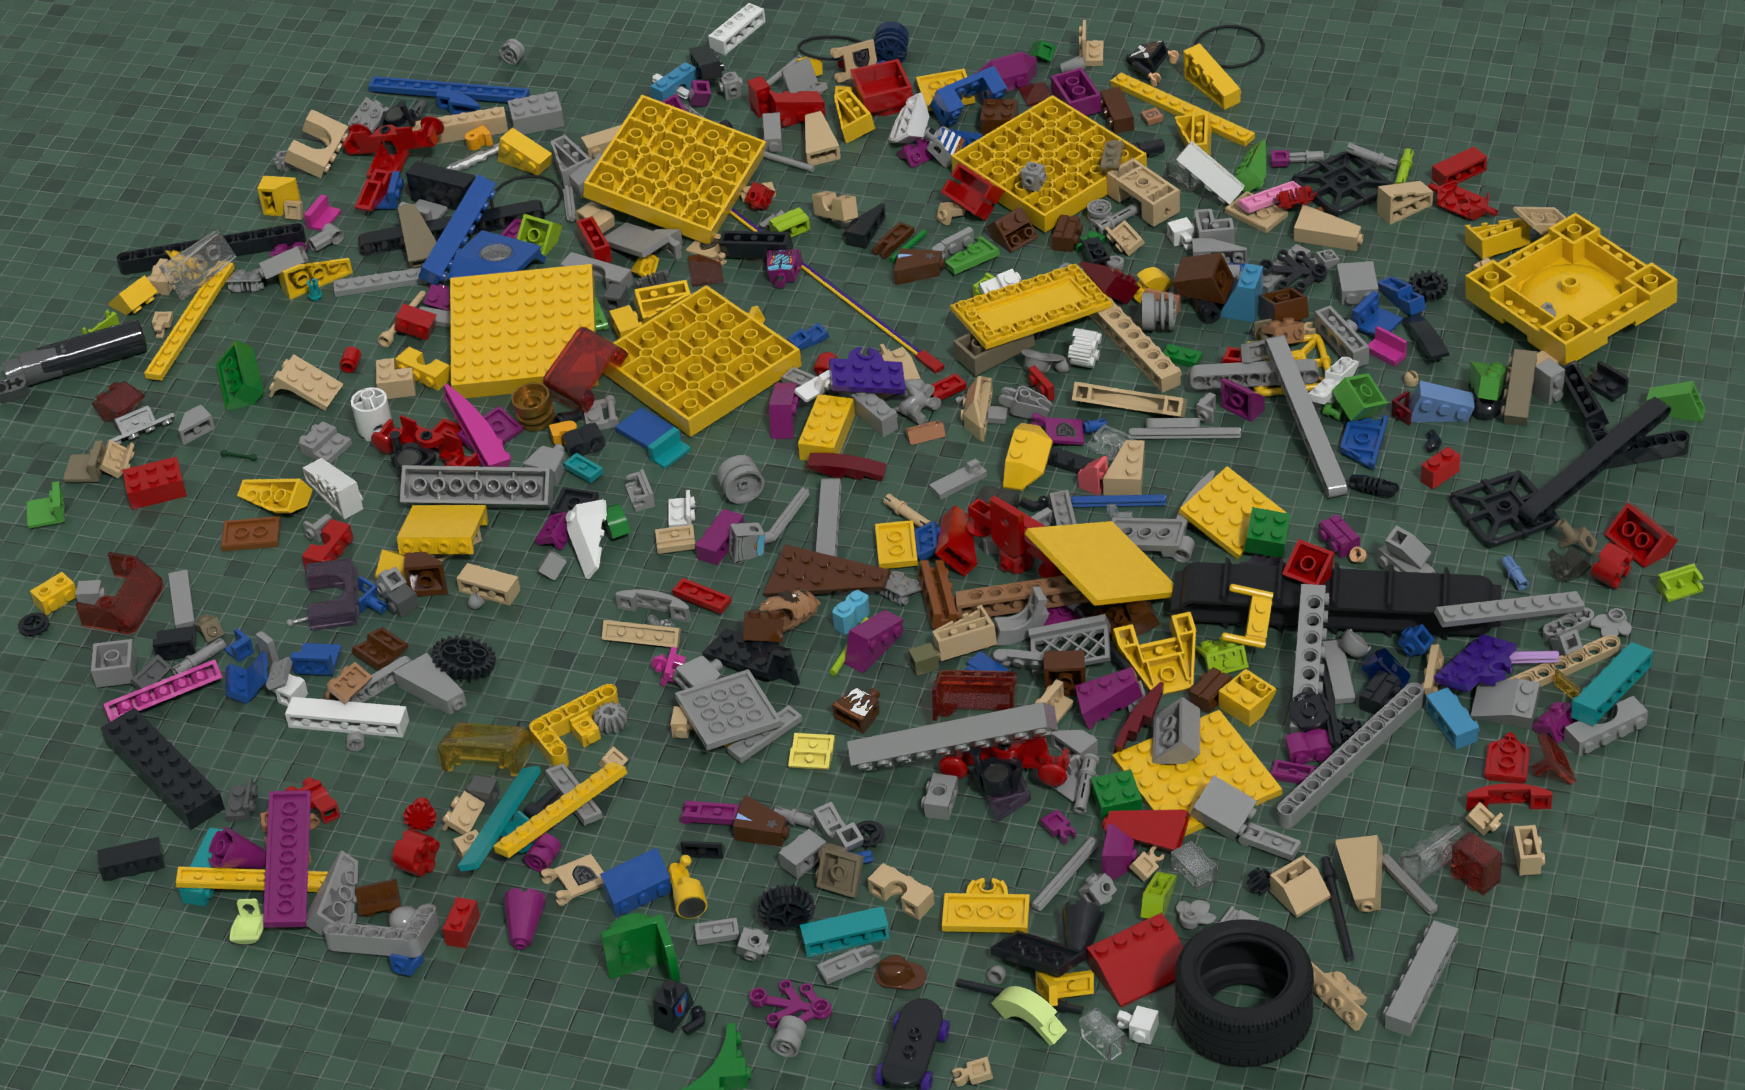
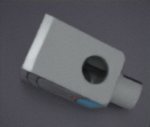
[728,522,774,564]

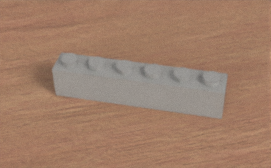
[1382,920,1459,1037]

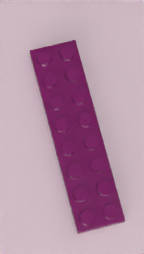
[263,791,311,928]

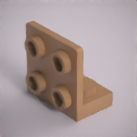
[324,662,373,704]

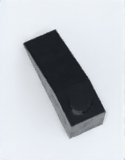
[844,203,886,249]

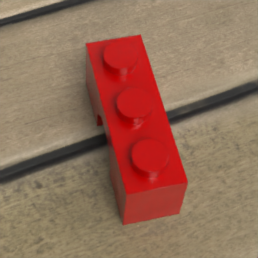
[302,519,353,575]

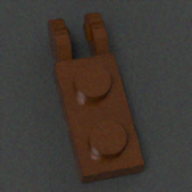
[872,222,915,259]

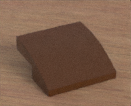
[352,627,408,670]

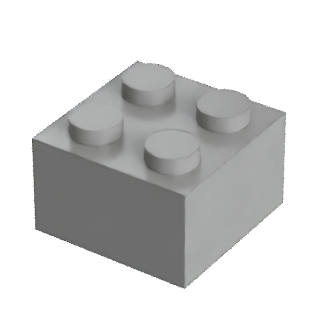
[91,639,137,688]

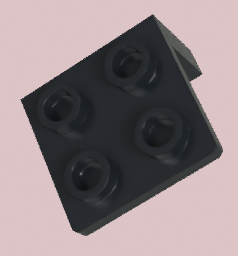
[153,626,196,660]

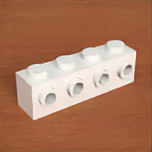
[708,3,766,55]
[1176,141,1245,205]

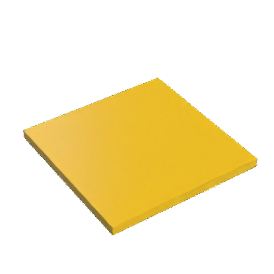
[1025,521,1174,606]

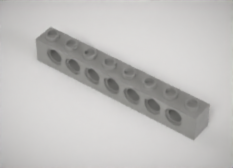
[1290,584,1329,734]

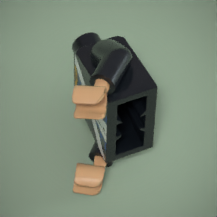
[1126,40,1179,87]

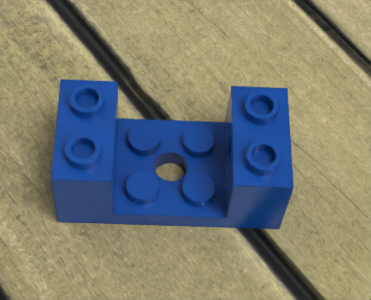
[930,66,1007,127]

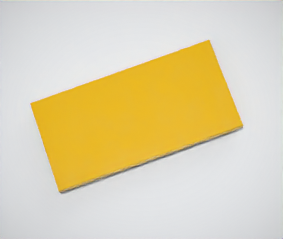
[950,264,1113,350]

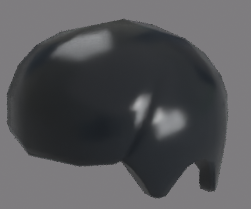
[1472,397,1500,421]

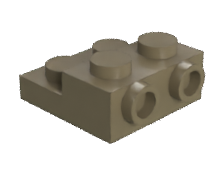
[815,843,864,898]

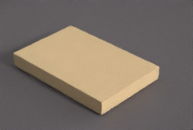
[1225,191,1288,233]

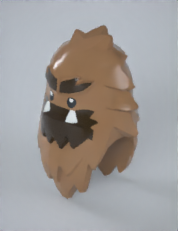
[759,588,821,632]

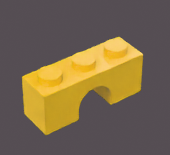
[395,347,451,391]

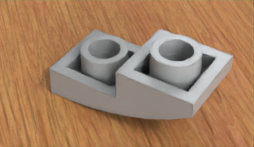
[1299,249,1340,277]

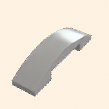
[615,589,691,623]

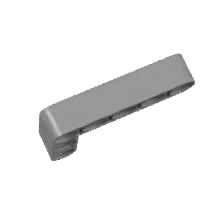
[323,904,440,958]

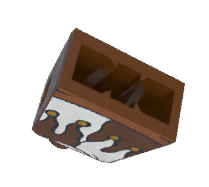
[832,688,880,734]

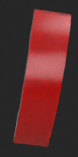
[1466,783,1553,811]

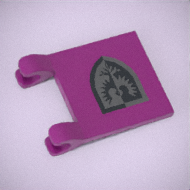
[1031,413,1084,445]

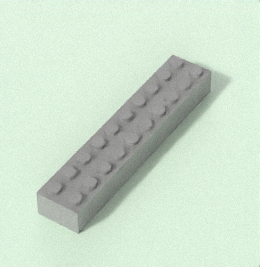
[847,702,1058,772]

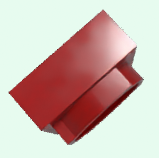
[850,59,913,116]

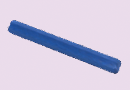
[1071,494,1166,507]

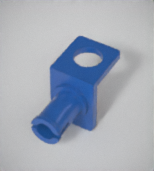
[358,576,388,614]

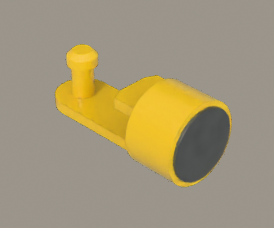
[668,855,707,919]

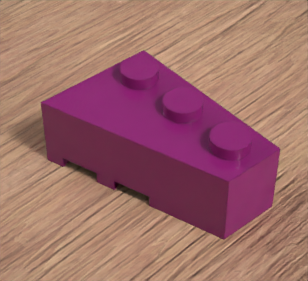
[769,383,801,439]
[845,610,903,674]
[1075,667,1143,730]

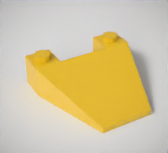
[1112,612,1196,695]

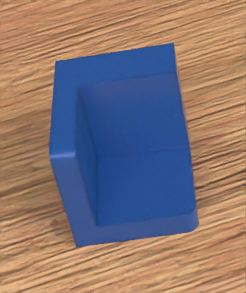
[225,628,254,663]

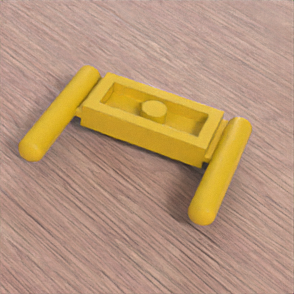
[1221,584,1273,649]

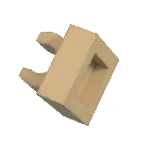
[284,200,304,220]

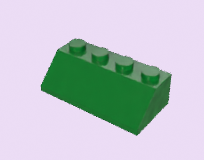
[216,340,264,410]

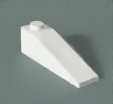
[566,499,607,579]

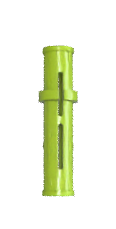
[1394,148,1414,184]

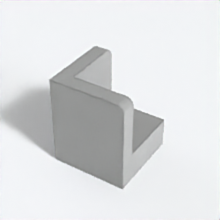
[538,549,567,580]

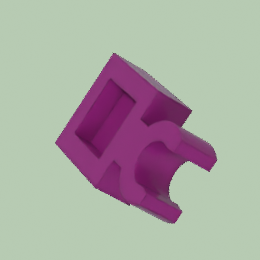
[1041,810,1076,844]

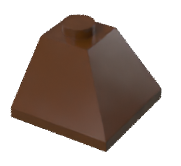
[404,552,448,597]

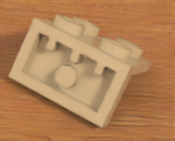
[1079,20,1104,66]

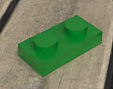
[1163,344,1203,367]

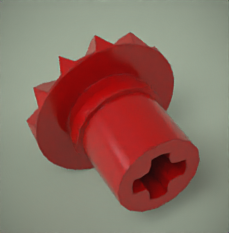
[403,797,437,832]

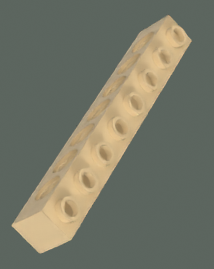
[1088,295,1182,393]

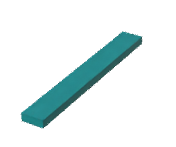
[458,765,541,872]

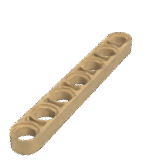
[1508,635,1620,687]

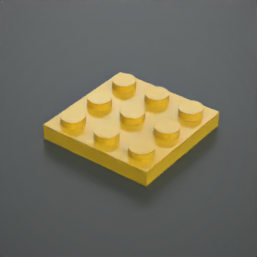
[916,69,975,111]

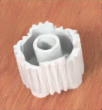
[1068,328,1102,368]

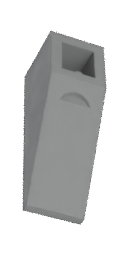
[1192,238,1247,264]

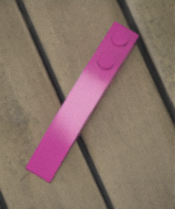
[444,384,511,467]

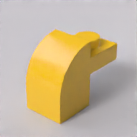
[1134,267,1173,303]

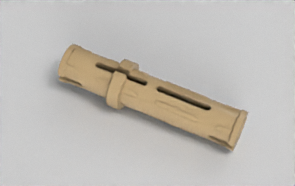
[883,493,932,527]

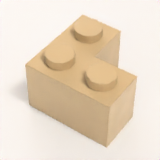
[376,358,416,399]

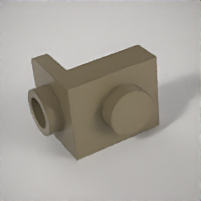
[193,614,224,642]

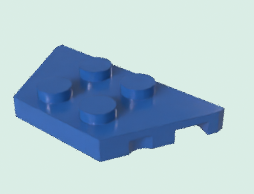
[1340,415,1388,469]

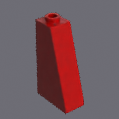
[935,505,977,577]
[1102,809,1191,855]

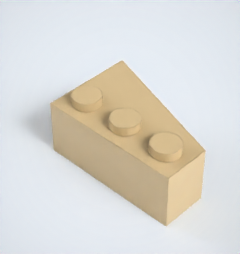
[1103,440,1145,495]
[932,604,997,661]

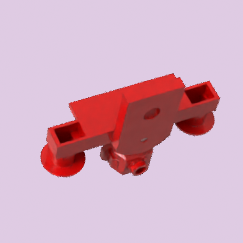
[967,495,1064,578]

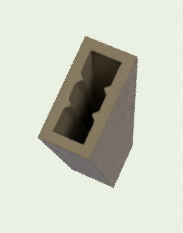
[398,204,436,269]

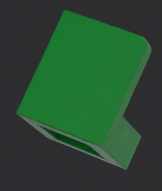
[1029,40,1056,62]

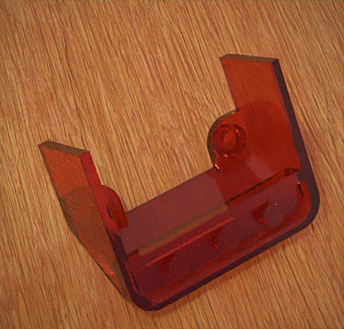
[75,552,164,634]
[932,670,1018,721]

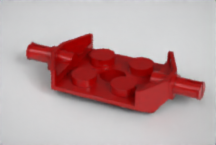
[1428,180,1498,220]

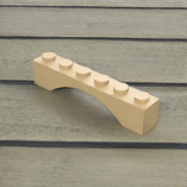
[1072,382,1187,418]

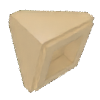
[598,746,628,768]

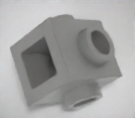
[718,71,743,101]
[1020,161,1047,192]
[374,567,406,599]
[1078,873,1117,906]
[736,927,770,961]

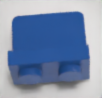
[375,171,404,209]

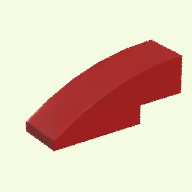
[355,169,392,212]

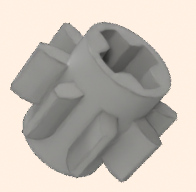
[273,151,292,172]

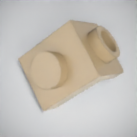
[1465,802,1503,836]

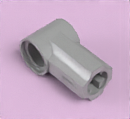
[307,223,344,253]

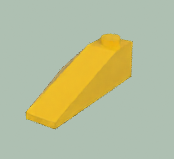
[278,258,353,300]
[237,479,313,513]

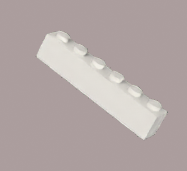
[285,697,409,738]

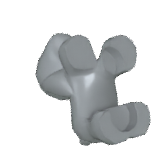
[894,379,941,424]

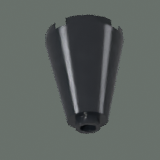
[1062,901,1105,961]

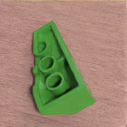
[1234,139,1266,192]

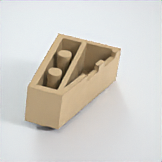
[1377,181,1433,225]

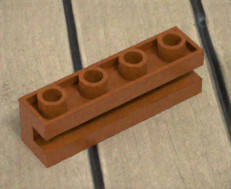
[918,560,959,629]

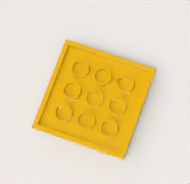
[1178,466,1286,560]

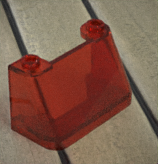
[543,327,629,413]

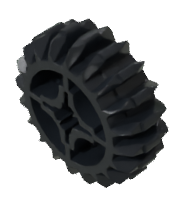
[757,883,815,932]

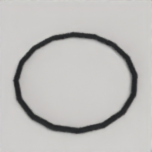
[1194,25,1265,68]
[797,35,862,61]
[490,175,563,216]

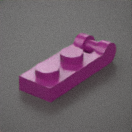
[680,801,740,825]

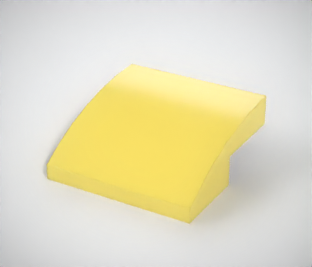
[788,733,835,770]

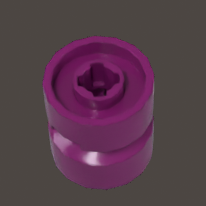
[524,833,562,872]

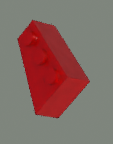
[769,91,826,128]

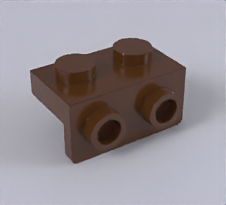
[355,879,401,916]

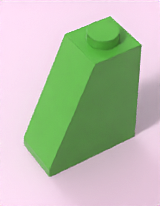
[1646,381,1706,422]

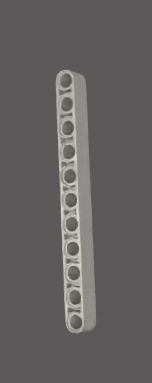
[1265,335,1348,499]
[1277,683,1424,829]

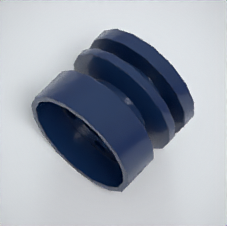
[874,22,909,63]

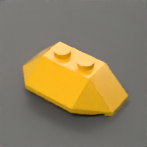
[1003,423,1053,491]

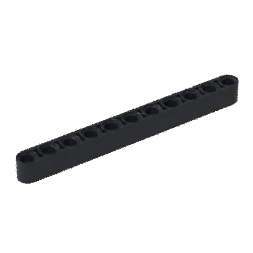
[358,200,545,256]
[116,223,307,275]
[1518,397,1671,526]

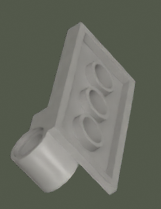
[1112,517,1195,563]

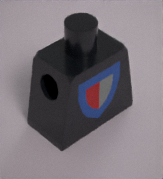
[653,979,694,1033]

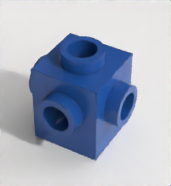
[1397,624,1434,657]

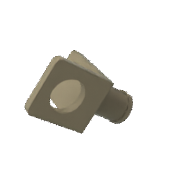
[1252,319,1273,341]
[1555,518,1597,555]

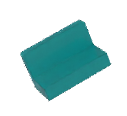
[648,427,691,469]

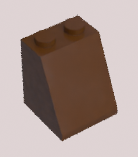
[1173,252,1235,304]

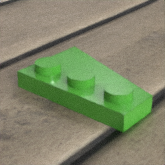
[945,236,1000,275]

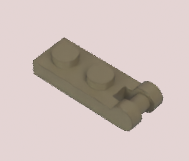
[1101,140,1124,171]

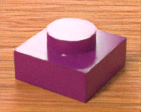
[1271,150,1289,167]

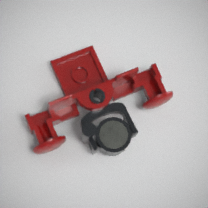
[342,101,444,179]
[371,415,480,476]
[939,735,1070,796]

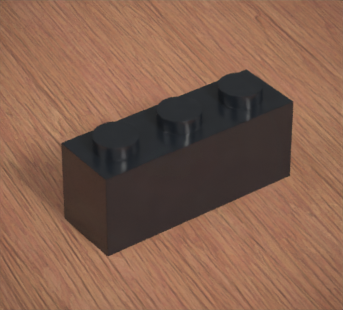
[97,837,165,882]

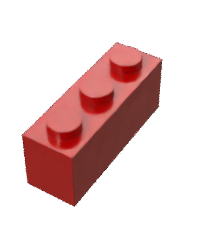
[1432,146,1487,186]
[576,216,612,263]

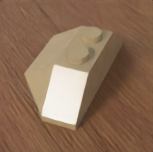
[961,376,993,442]

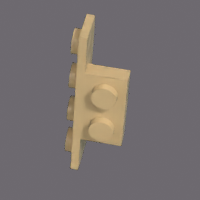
[1311,961,1368,1031]

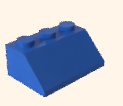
[600,848,672,918]

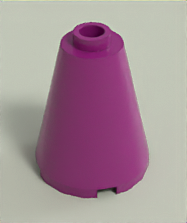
[208,827,266,869]
[504,888,546,950]

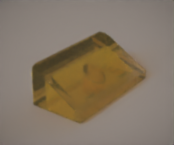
[1554,669,1582,700]

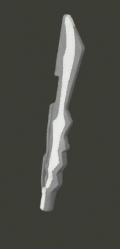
[446,143,499,171]

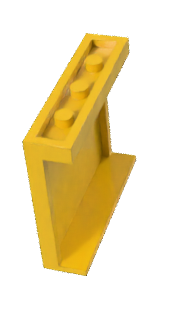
[397,505,488,554]

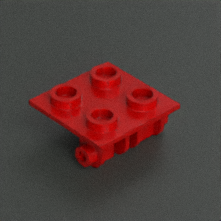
[1276,185,1318,209]

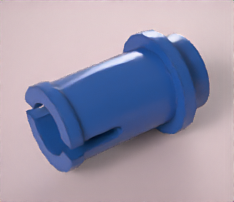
[1082,418,1108,434]

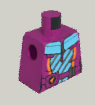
[767,249,803,288]

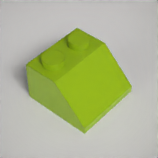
[517,214,563,256]

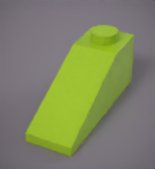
[1141,871,1177,919]

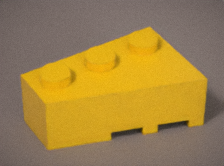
[1174,112,1212,156]
[634,280,691,325]

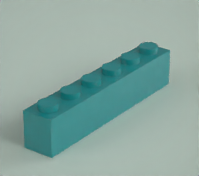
[1570,642,1654,726]

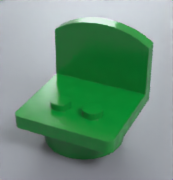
[600,913,681,983]

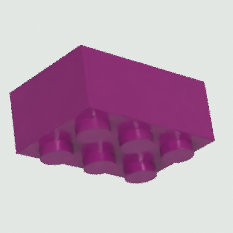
[1051,67,1101,116]

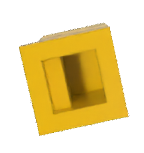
[569,711,601,747]

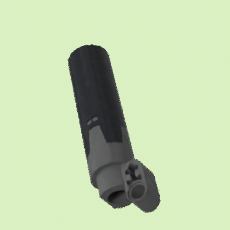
[0,319,147,403]

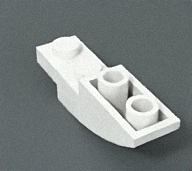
[1309,357,1359,405]

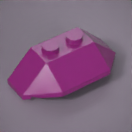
[974,51,1037,92]

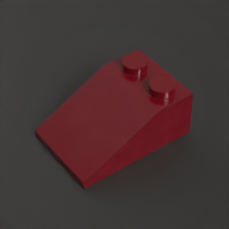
[1079,261,1140,304]

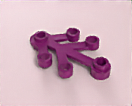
[750,980,832,1028]

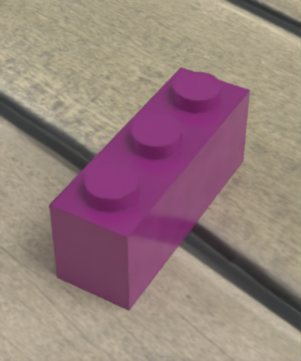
[695,509,744,565]

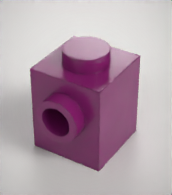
[689,80,711,106]

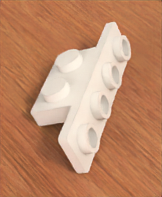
[794,370,832,402]

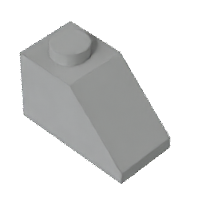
[763,112,783,153]
[178,404,215,445]
[1051,730,1098,764]

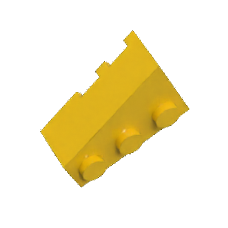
[834,88,876,144]
[498,128,552,176]
[1464,218,1530,259]

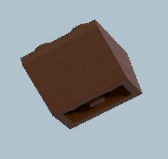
[986,206,1039,253]

